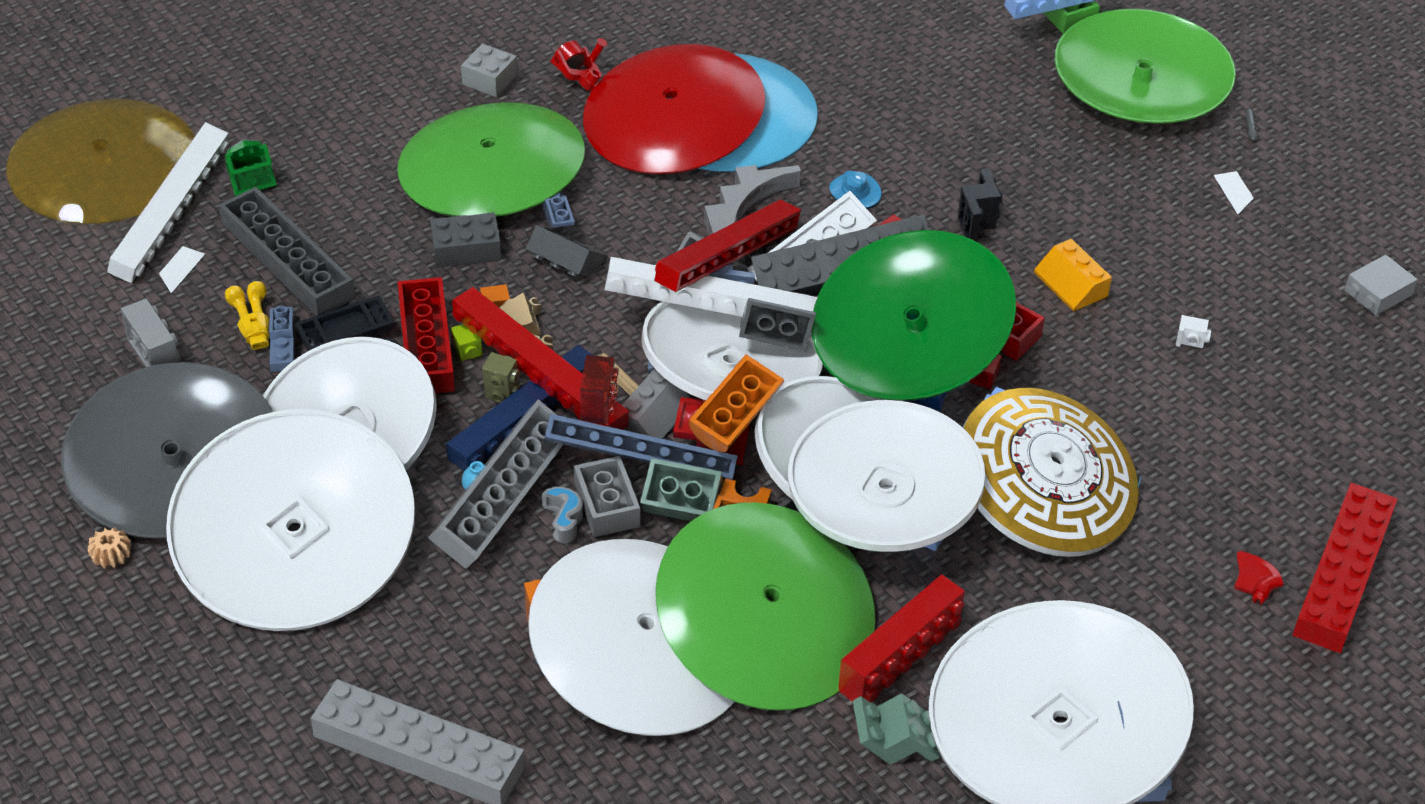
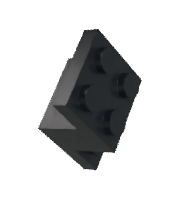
[957,168,1002,242]

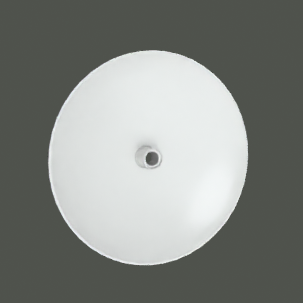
[528,539,734,736]

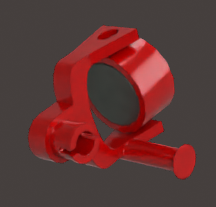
[550,38,608,91]

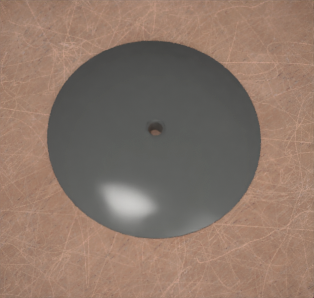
[61,362,273,538]

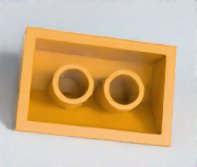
[1034,239,1112,312]

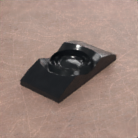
[295,295,395,351]

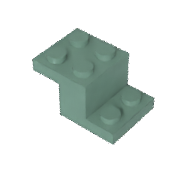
[853,693,940,765]

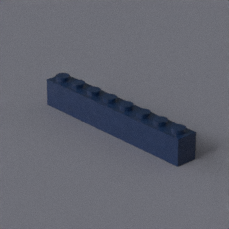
[446,345,598,471]

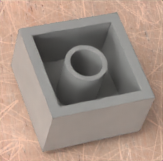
[461,44,518,97]

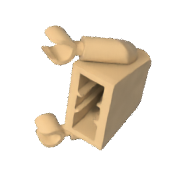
[499,293,553,350]

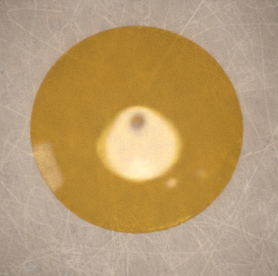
[6,99,195,224]

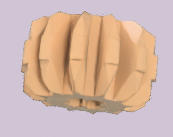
[88,527,131,568]

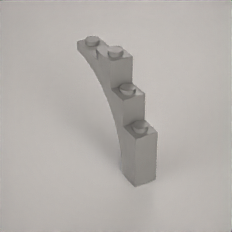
[704,165,801,235]

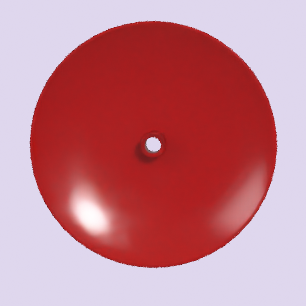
[583,44,765,174]

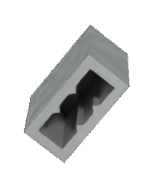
[1344,255,1418,315]

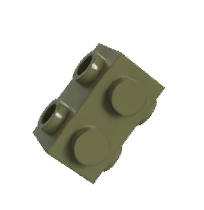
[482,352,522,403]

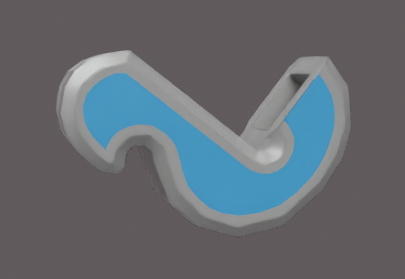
[542,487,583,544]

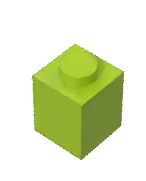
[450,324,482,361]

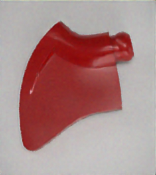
[1234,551,1283,604]

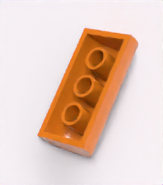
[689,354,784,452]

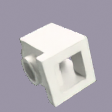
[1176,315,1211,348]

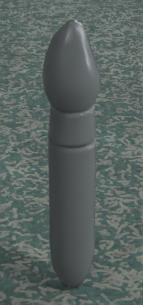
[1246,108,1258,141]

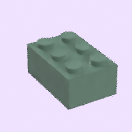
[640,458,724,521]

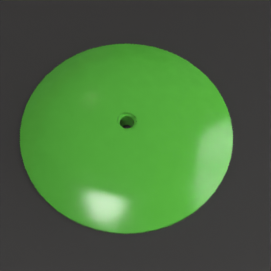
[1055,9,1235,123]
[397,102,585,217]
[655,502,875,710]

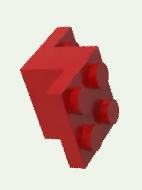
[673,397,749,465]

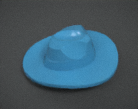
[829,171,881,209]

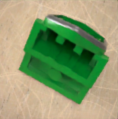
[225,139,277,196]

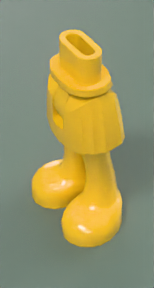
[224,281,270,350]

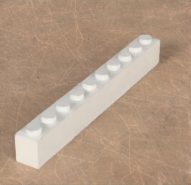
[107,122,229,283]
[605,257,817,317]

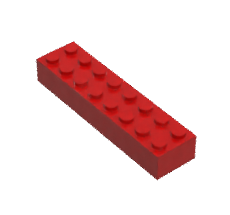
[1292,483,1398,654]

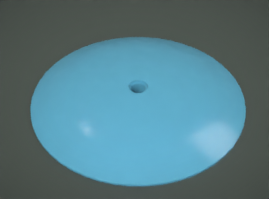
[699,54,817,172]

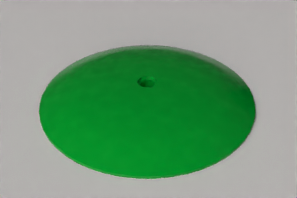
[812,230,1016,401]

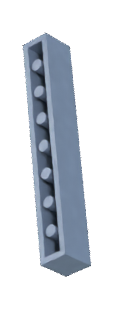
[544,414,737,480]

